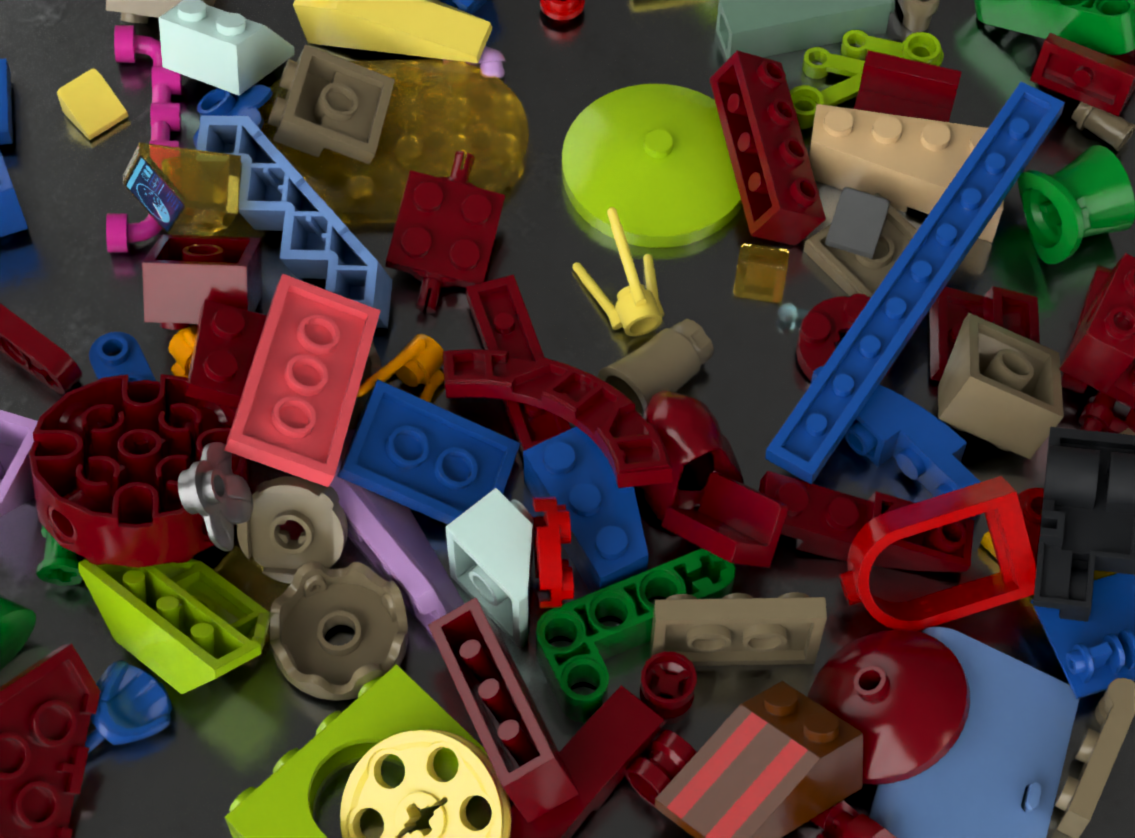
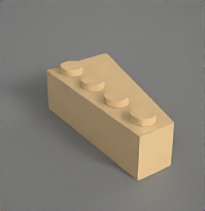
[808,104,1004,243]

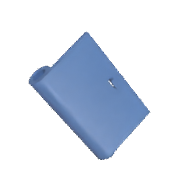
[869,627,1080,838]

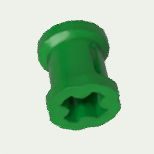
[36,525,83,586]

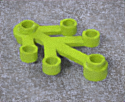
[790,30,944,129]

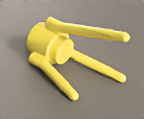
[572,207,665,337]

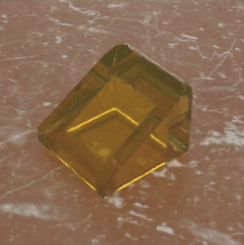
[733,243,789,303]

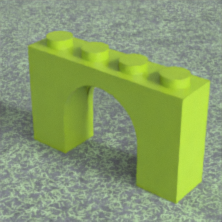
[225,664,488,838]

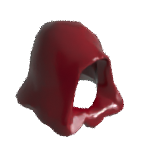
[635,390,744,523]

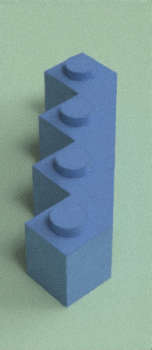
[195,115,393,328]

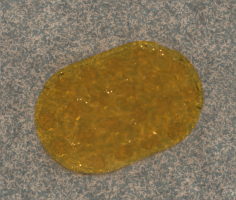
[258,59,529,224]

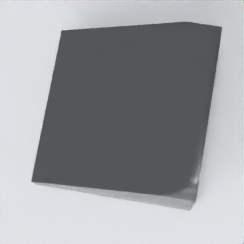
[825,187,890,259]

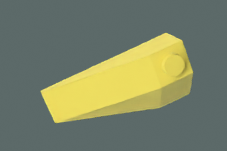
[293,0,492,63]

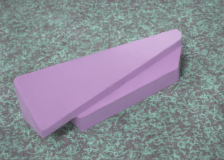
[330,429,465,647]

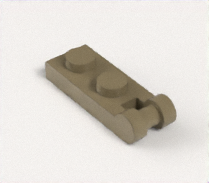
[1055,678,1135,838]

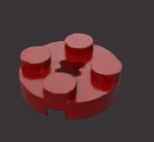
[532,496,574,609]

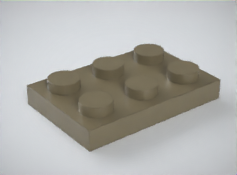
[650,592,827,666]

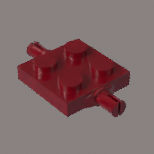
[385,151,506,313]

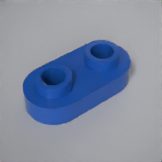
[89,332,156,382]

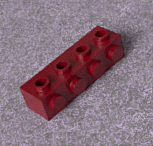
[709,50,826,246]

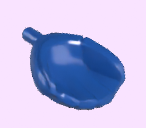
[85,660,172,754]

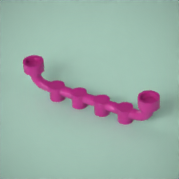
[106,25,182,253]

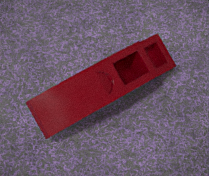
[759,471,974,572]

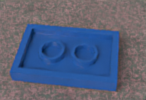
[337,379,520,525]

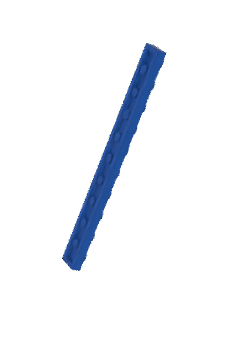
[765,82,1065,485]

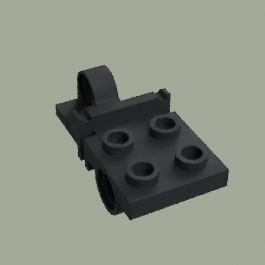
[1033,427,1135,622]

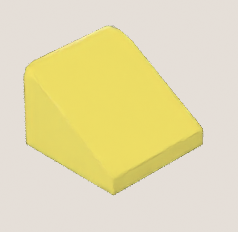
[57,68,128,140]

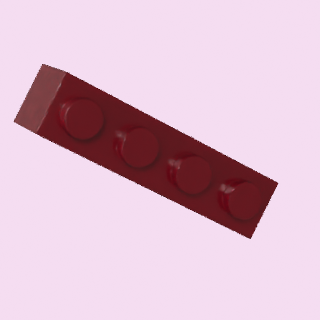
[428,597,579,823]

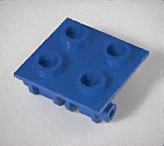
[1031,573,1135,699]

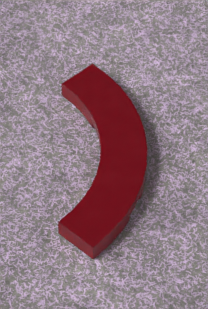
[443,349,673,488]

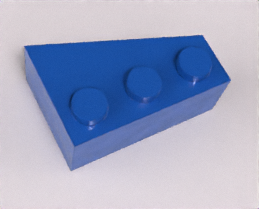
[523,427,649,593]

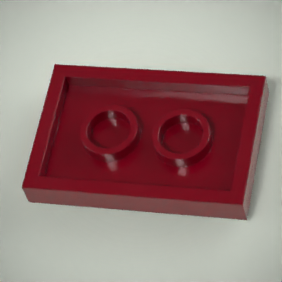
[185,299,267,408]

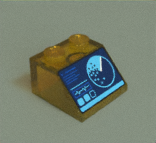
[123,143,241,236]

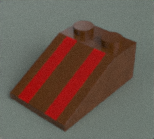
[655,681,863,838]

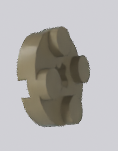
[237,476,348,584]

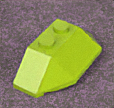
[78,559,270,694]

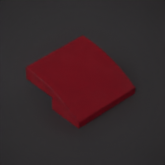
[929,286,1040,381]

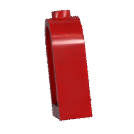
[839,476,1036,631]

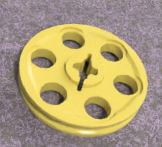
[340,730,511,838]

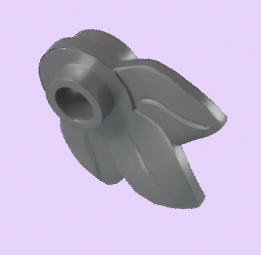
[178,442,253,551]

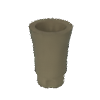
[598,319,714,417]

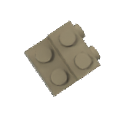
[268,45,395,165]

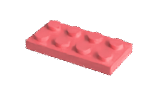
[224,273,381,487]

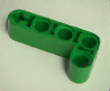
[974,0,1135,55]
[536,549,736,723]

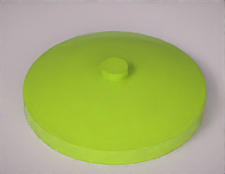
[562,84,743,248]

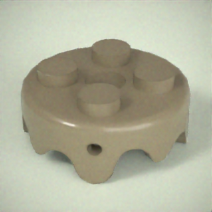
[270,561,409,701]

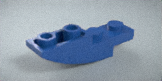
[810,366,981,520]

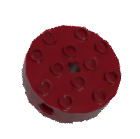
[29,374,251,568]

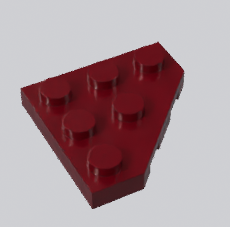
[0,643,100,838]

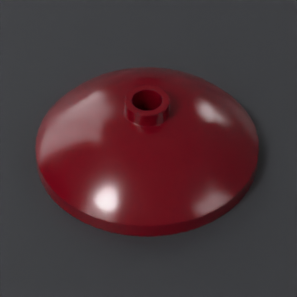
[807,629,970,784]

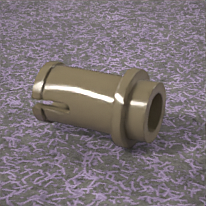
[1071,102,1135,151]

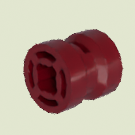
[639,651,697,725]
[625,729,697,807]

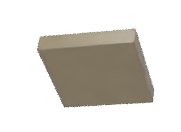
[803,193,918,297]

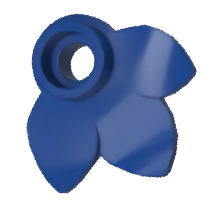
[193,85,273,148]

